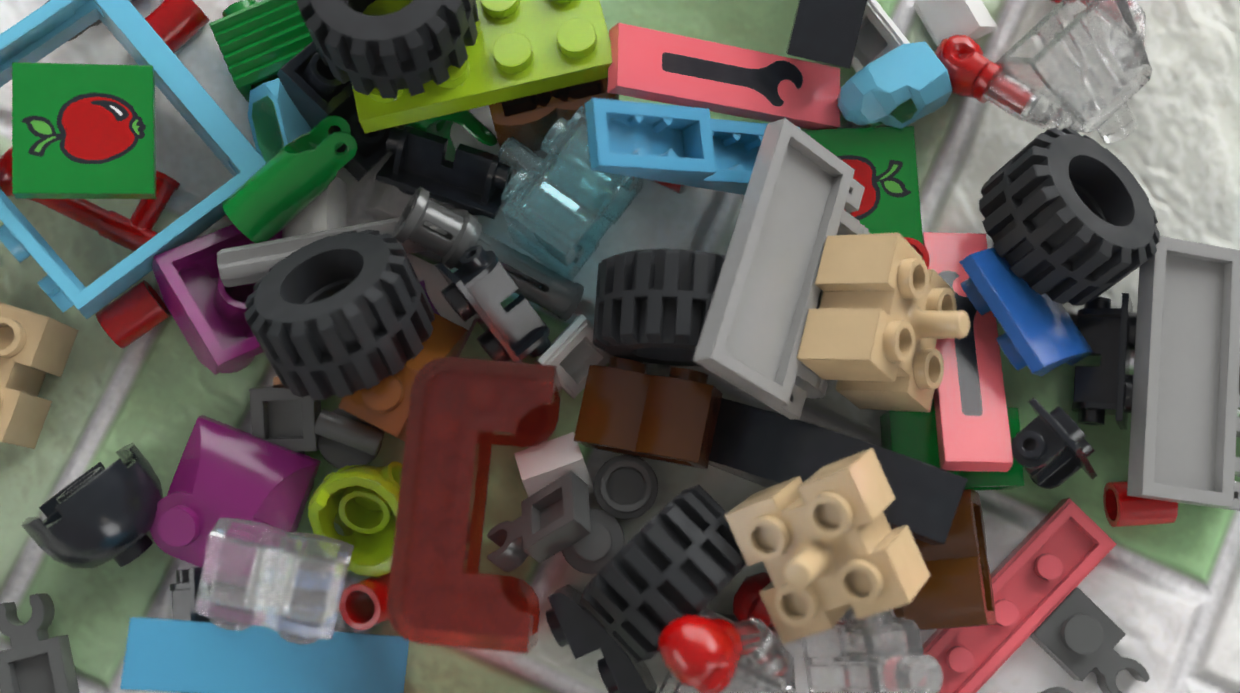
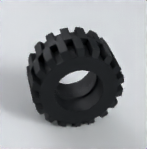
[297,0,479,98]
[979,127,1160,306]
[244,230,435,400]
[593,249,726,366]
[579,485,746,663]

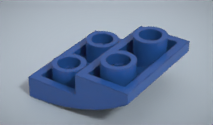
[959,247,1094,377]

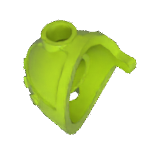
[307,461,415,577]

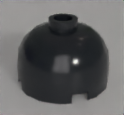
[22,443,163,568]

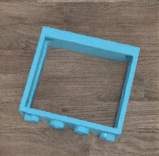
[0,0,266,319]

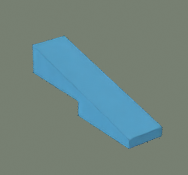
[585,98,800,195]
[120,617,410,693]

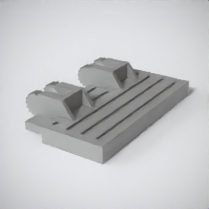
[693,118,870,420]
[1127,236,1240,511]

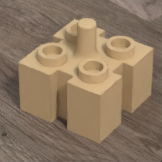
[797,233,970,412]
[0,302,79,449]
[725,448,930,644]

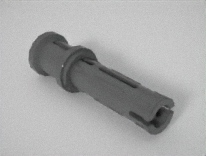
[393,187,584,321]

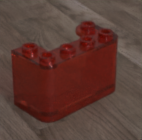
[387,357,562,653]

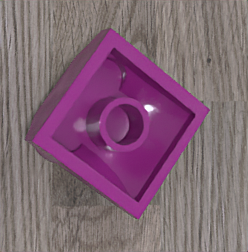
[152,224,282,375]
[150,415,321,585]

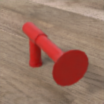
[0,147,180,252]

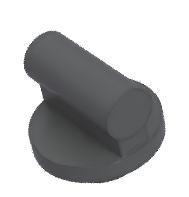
[313,408,385,469]

